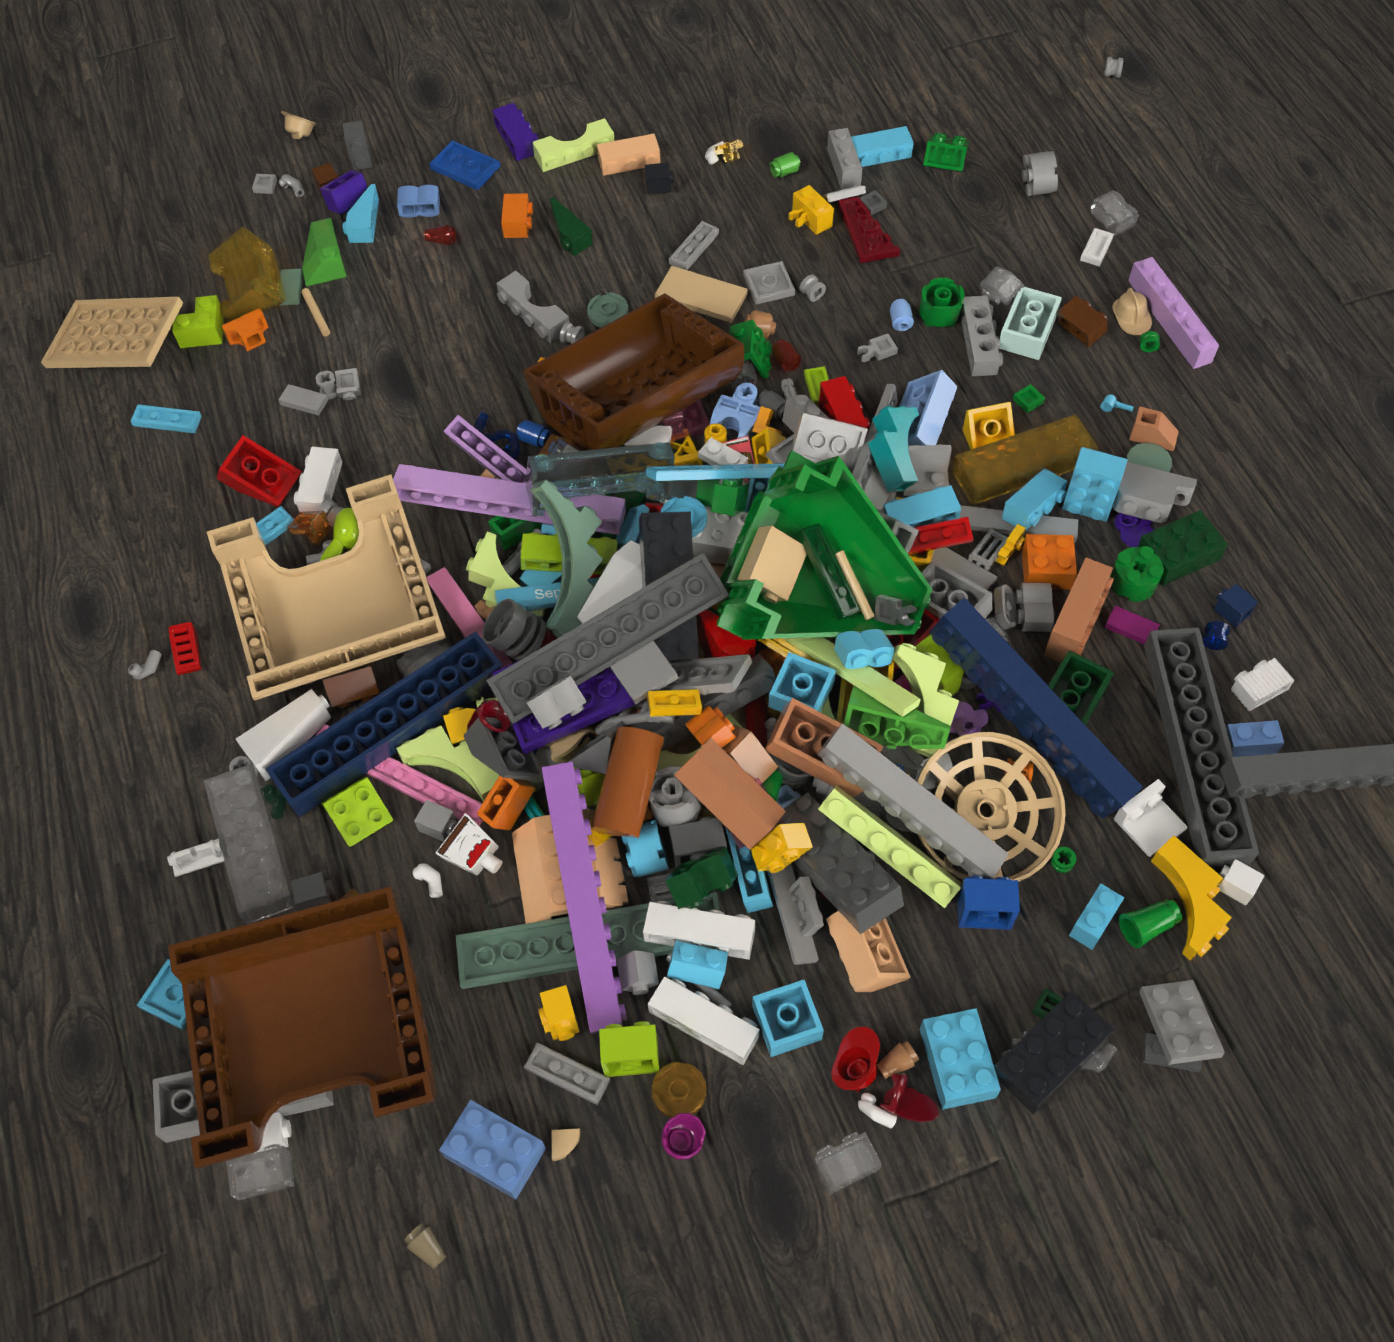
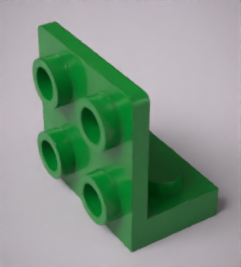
[923,132,969,171]

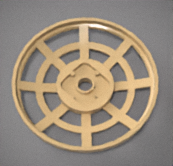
[917,732,1066,882]

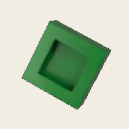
[1013,384,1045,413]

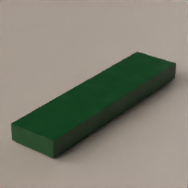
[797,523,861,620]

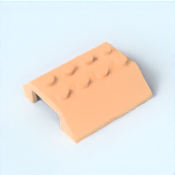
[512,808,629,924]

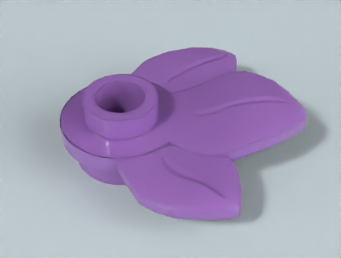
[949,702,988,737]

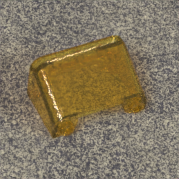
[208,227,286,320]

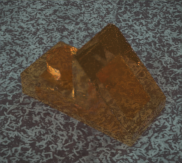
[287,511,330,546]

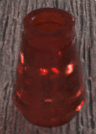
[424,225,456,246]

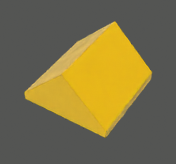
[963,402,1016,455]

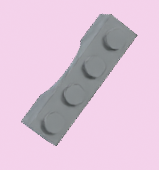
[496,271,570,344]

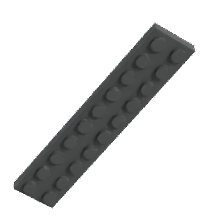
[486,553,729,724]

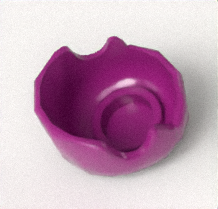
[661,1113,706,1160]

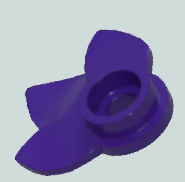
[1114,513,1154,548]

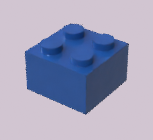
[957,876,1020,930]

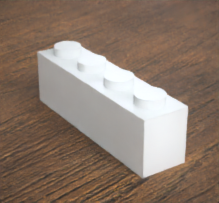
[643,901,755,960]
[648,977,760,1065]

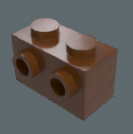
[1057,296,1107,347]
[323,663,379,708]

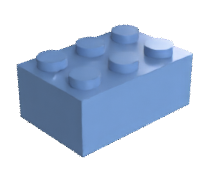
[439,1100,546,1200]

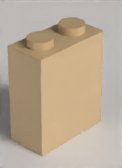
[737,526,807,604]

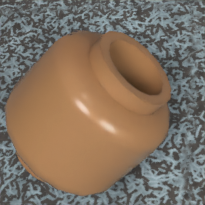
[745,310,776,340]

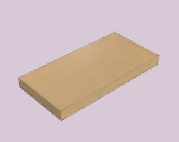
[655,266,748,323]

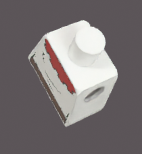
[436,813,502,875]

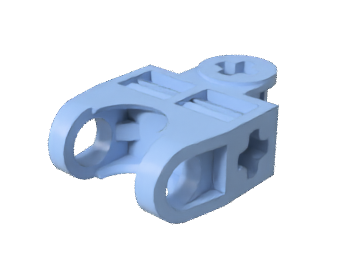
[710,383,760,440]

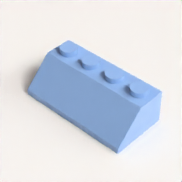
[899,370,957,446]

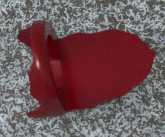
[467,699,511,732]
[880,1073,939,1122]

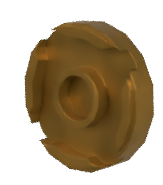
[652,1062,707,1118]

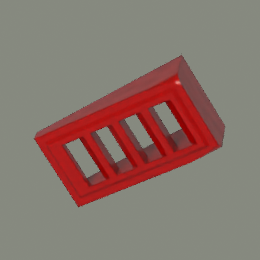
[168,622,202,675]

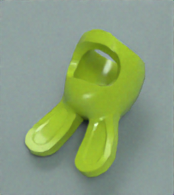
[320,508,359,561]

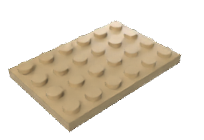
[41,297,183,368]

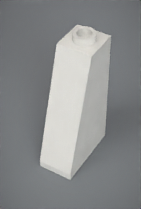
[236,689,331,781]

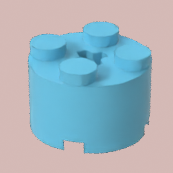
[622,819,669,877]

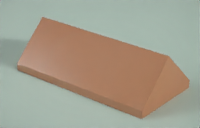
[674,737,786,849]

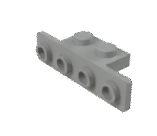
[767,864,823,965]

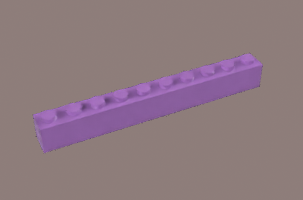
[541,761,627,1034]

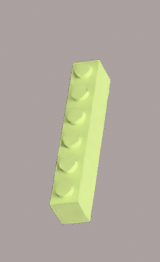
[818,785,961,908]

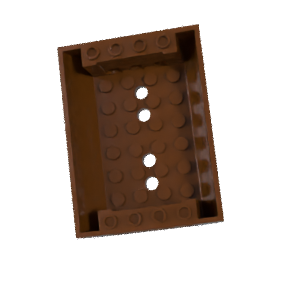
[523,293,744,460]

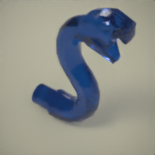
[474,412,520,459]

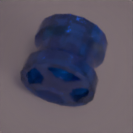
[1203,621,1230,650]

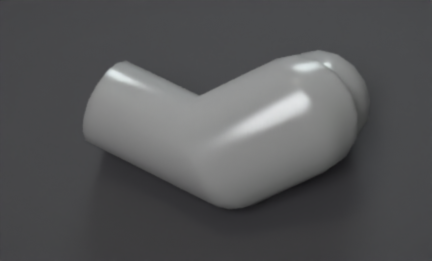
[279,174,305,197]
[128,650,162,680]

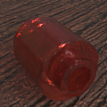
[772,340,801,371]

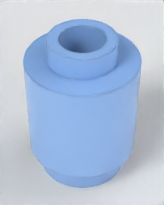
[890,299,914,331]

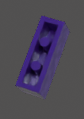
[492,103,539,161]

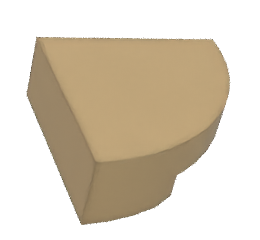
[552,1128,580,1161]

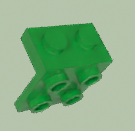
[729,320,772,379]

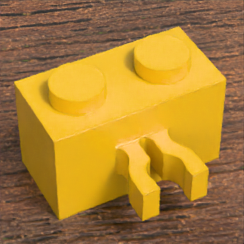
[788,185,834,235]

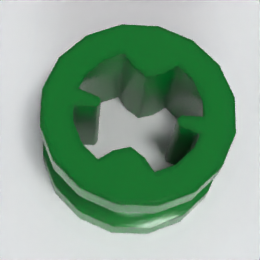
[1140,331,1160,352]
[1051,847,1076,873]

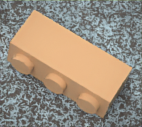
[597,134,660,176]

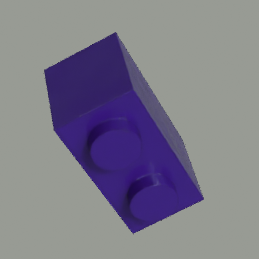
[320,170,368,214]

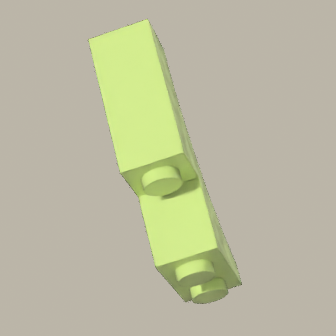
[466,531,547,618]
[892,643,959,758]
[396,726,499,802]

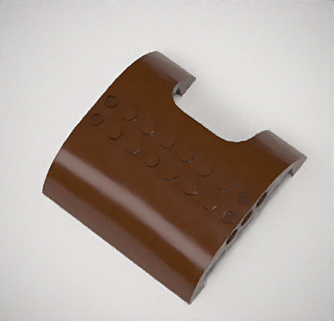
[168,886,436,1169]

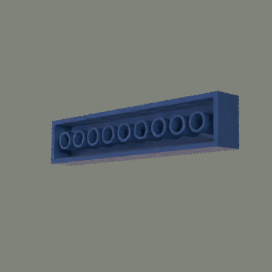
[929,597,1143,819]
[266,631,504,817]

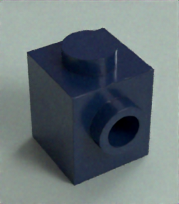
[1214,584,1258,628]

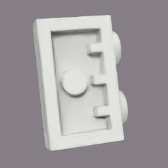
[1114,779,1187,857]

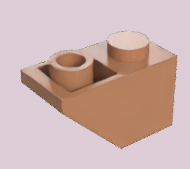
[1129,407,1179,451]

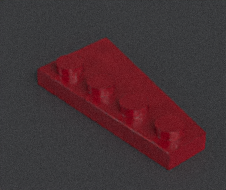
[838,196,900,263]

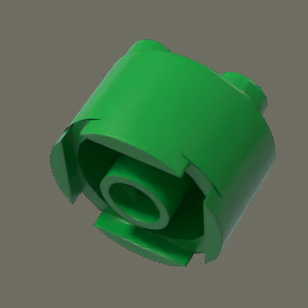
[919,278,964,327]
[1110,546,1163,602]

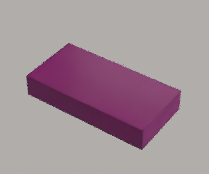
[1104,606,1160,644]

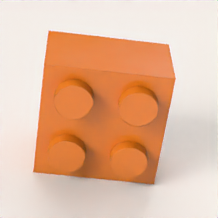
[1022,534,1077,590]

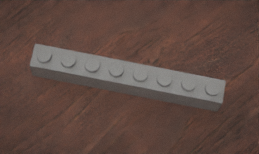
[818,724,1009,879]

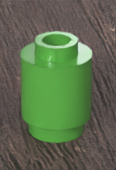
[770,152,800,178]

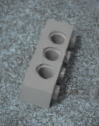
[960,296,1003,376]

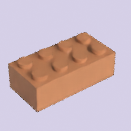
[1044,558,1114,663]
[765,698,883,798]

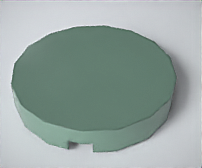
[587,292,629,328]
[1126,443,1172,472]

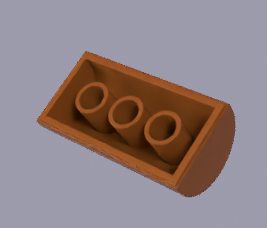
[591,727,664,838]

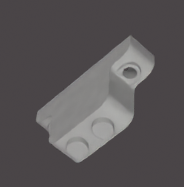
[1112,462,1197,523]

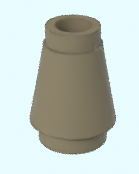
[404,1223,447,1269]

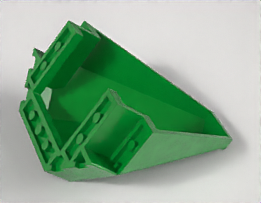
[717,450,933,640]

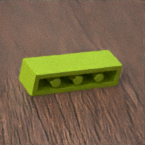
[521,532,617,575]

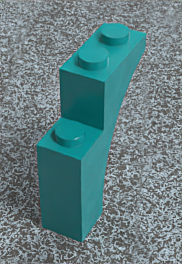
[867,406,919,492]

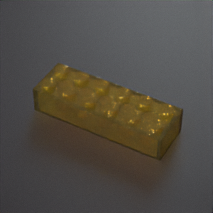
[952,414,1098,505]

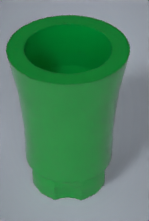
[1119,899,1182,949]

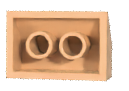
[826,911,911,992]

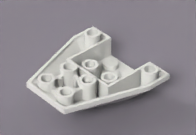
[577,540,642,624]

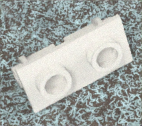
[167,838,226,877]

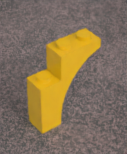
[1151,835,1232,961]

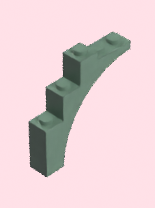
[530,480,603,638]

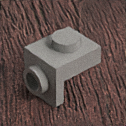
[335,368,361,400]

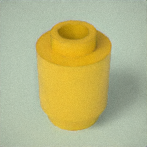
[704,424,727,444]

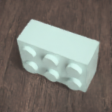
[999,286,1062,360]

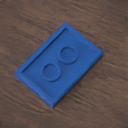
[429,140,500,190]

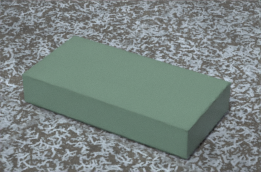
[277,269,303,305]

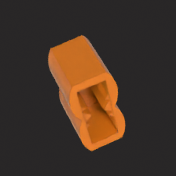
[685,705,735,748]

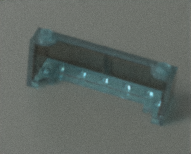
[525,442,675,517]

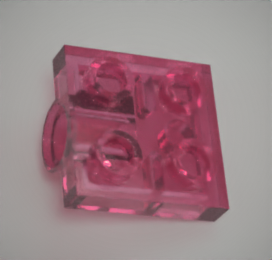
[661,400,710,442]

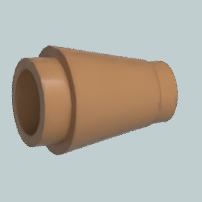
[876,1041,919,1079]

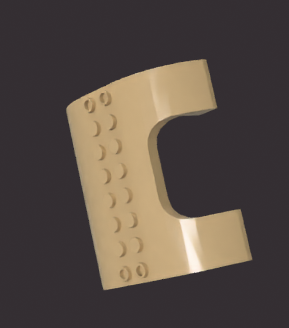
[207,475,446,700]

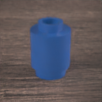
[516,419,551,447]

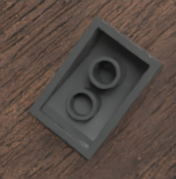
[464,717,544,782]

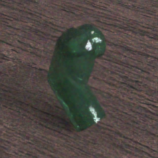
[261,784,286,820]

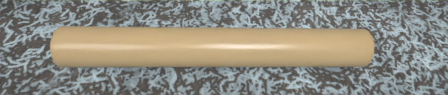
[301,288,330,336]
[835,550,875,621]

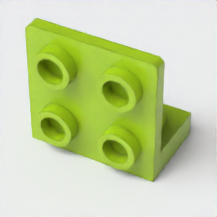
[321,777,393,847]

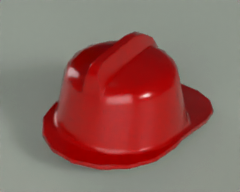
[831,1027,880,1092]

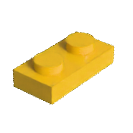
[647,689,702,717]

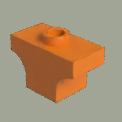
[221,308,269,352]

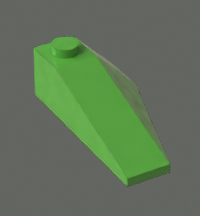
[302,218,347,286]
[844,686,951,749]

